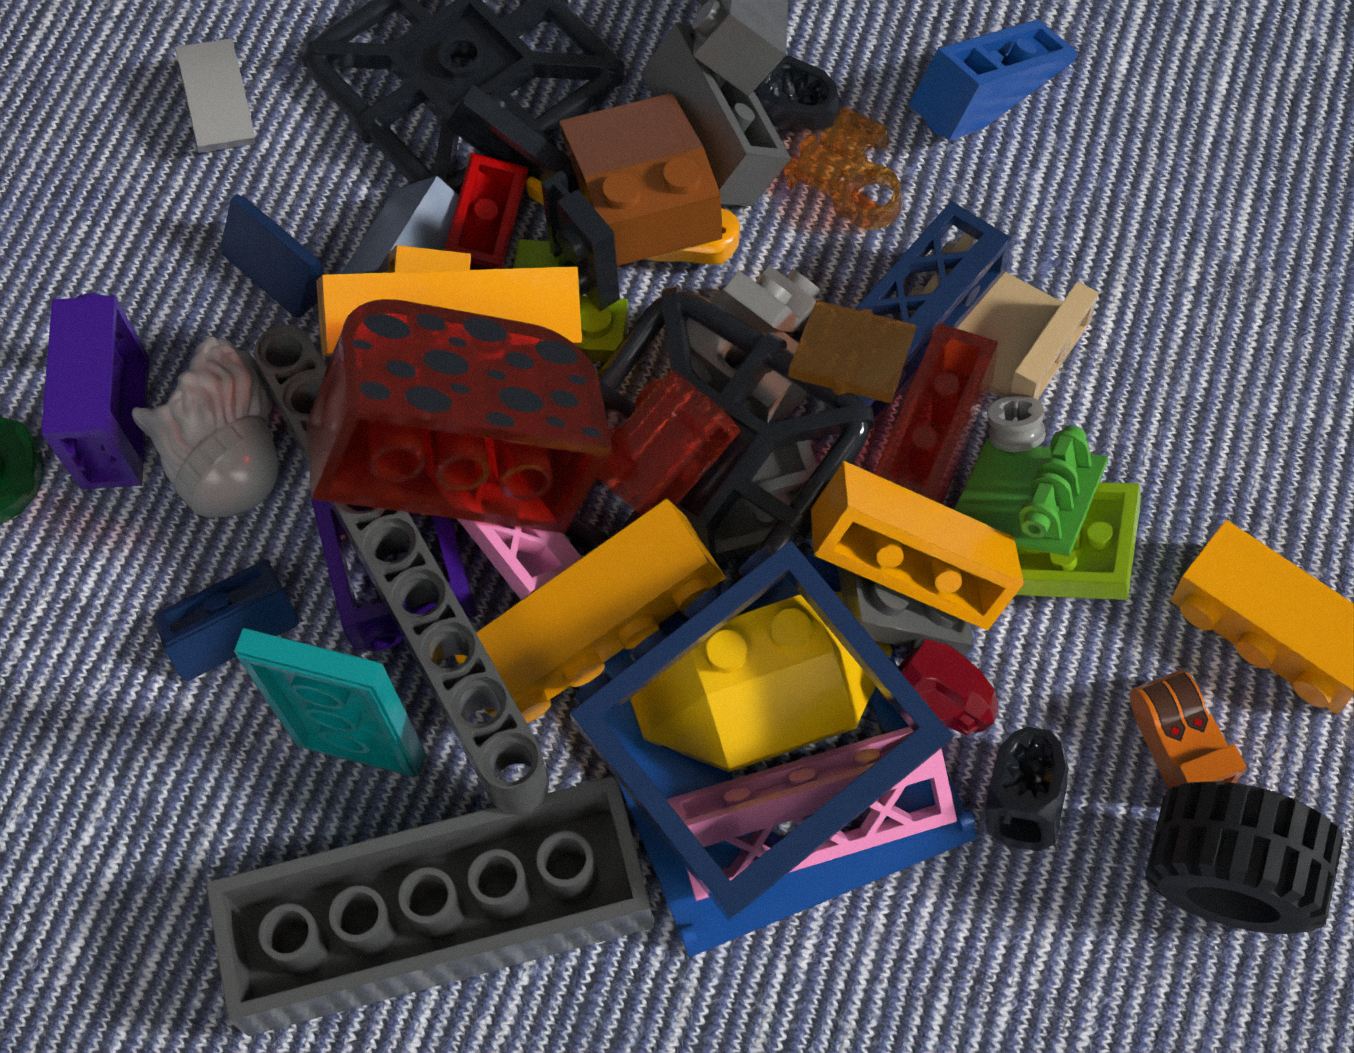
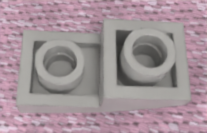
[175,38,255,153]
[723,265,829,332]

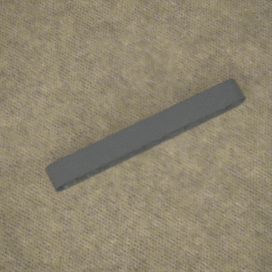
[254,325,549,815]

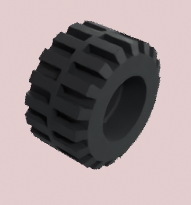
[1145,781,1344,934]

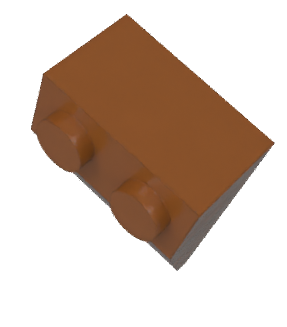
[559,93,722,266]

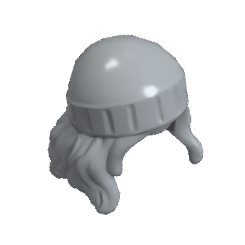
[132,336,279,518]

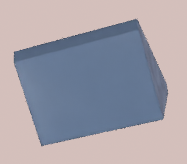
[341,176,459,274]

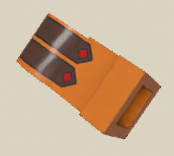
[1130,670,1247,789]

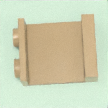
[908,233,1099,400]

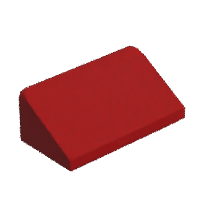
[444,152,528,270]

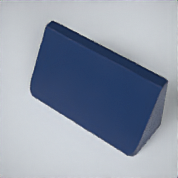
[221,193,324,318]
[152,559,299,681]

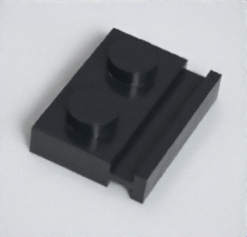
[541,170,620,312]

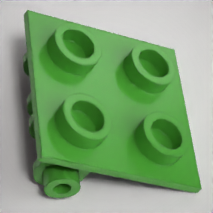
[954,425,1108,556]

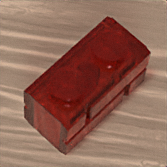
[586,369,741,516]

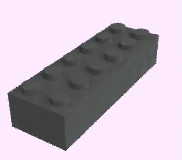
[206,776,654,1036]

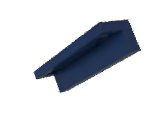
[808,201,1011,423]

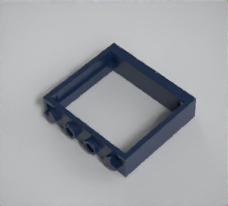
[570,541,954,921]

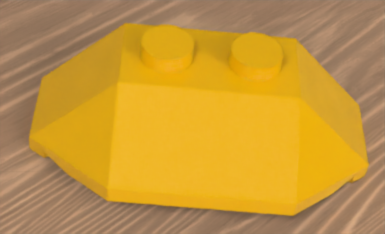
[630,592,892,772]

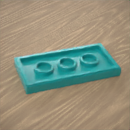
[234,628,427,778]

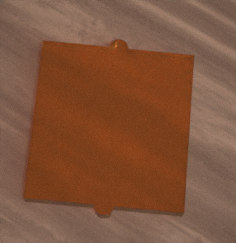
[788,300,917,404]

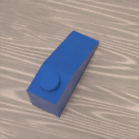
[909,19,1078,141]

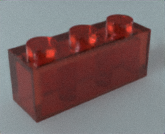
[874,323,998,504]

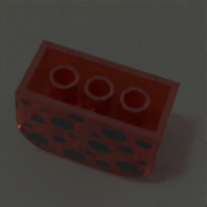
[307,299,612,533]

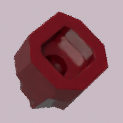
[879,638,998,736]

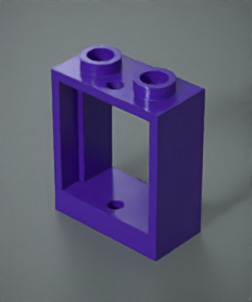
[41,293,150,490]
[309,463,478,651]

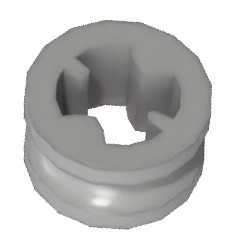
[987,395,1046,452]

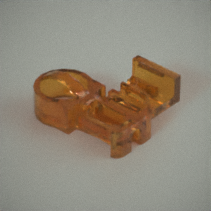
[784,107,902,230]

